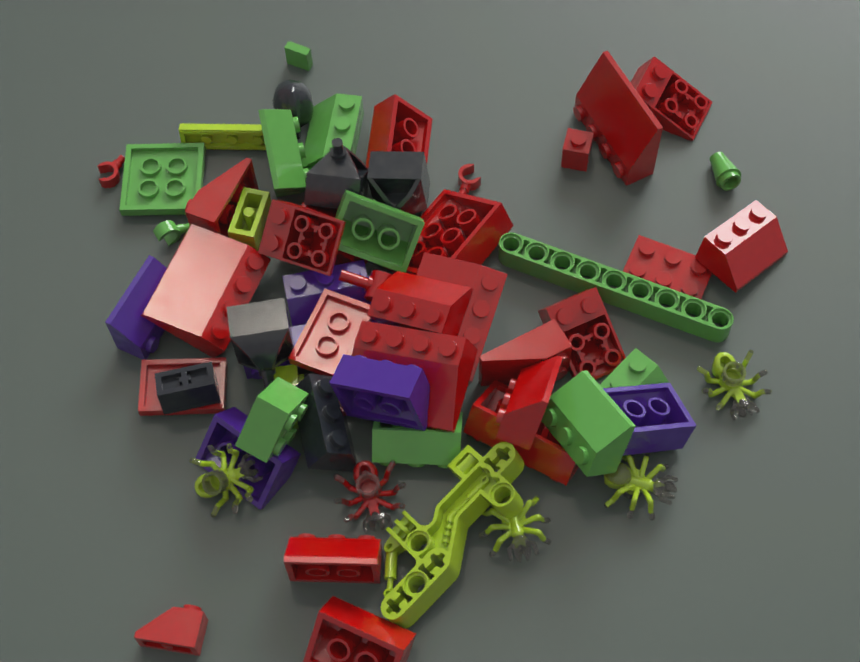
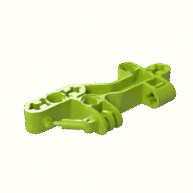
[381,442,524,629]

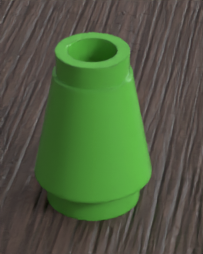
[709,152,741,191]

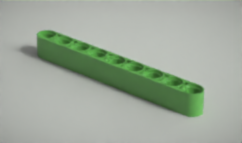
[498,232,734,343]

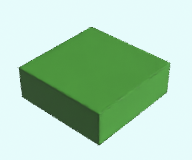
[284,41,313,71]

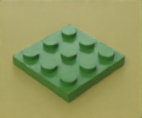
[120,143,206,216]

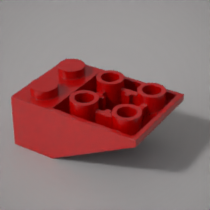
[631,56,713,141]
[258,199,346,276]
[538,287,626,380]

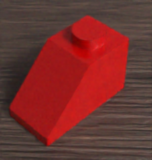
[134,604,209,656]

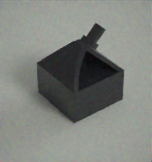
[304,138,368,209]
[367,151,430,214]
[227,298,294,389]

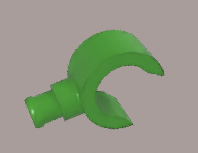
[153,220,190,246]

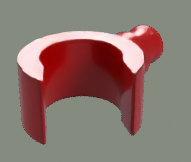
[97,155,125,188]
[458,164,481,194]

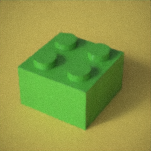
[235,377,309,463]

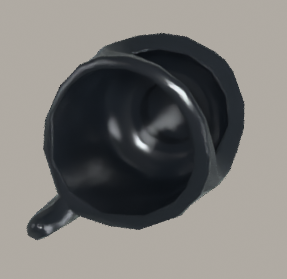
[273,80,313,139]

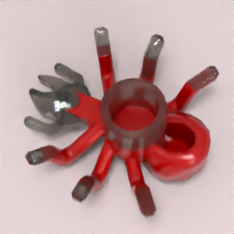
[333,460,406,534]

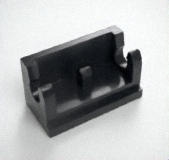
[155,361,221,415]

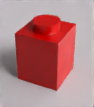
[561,128,594,172]

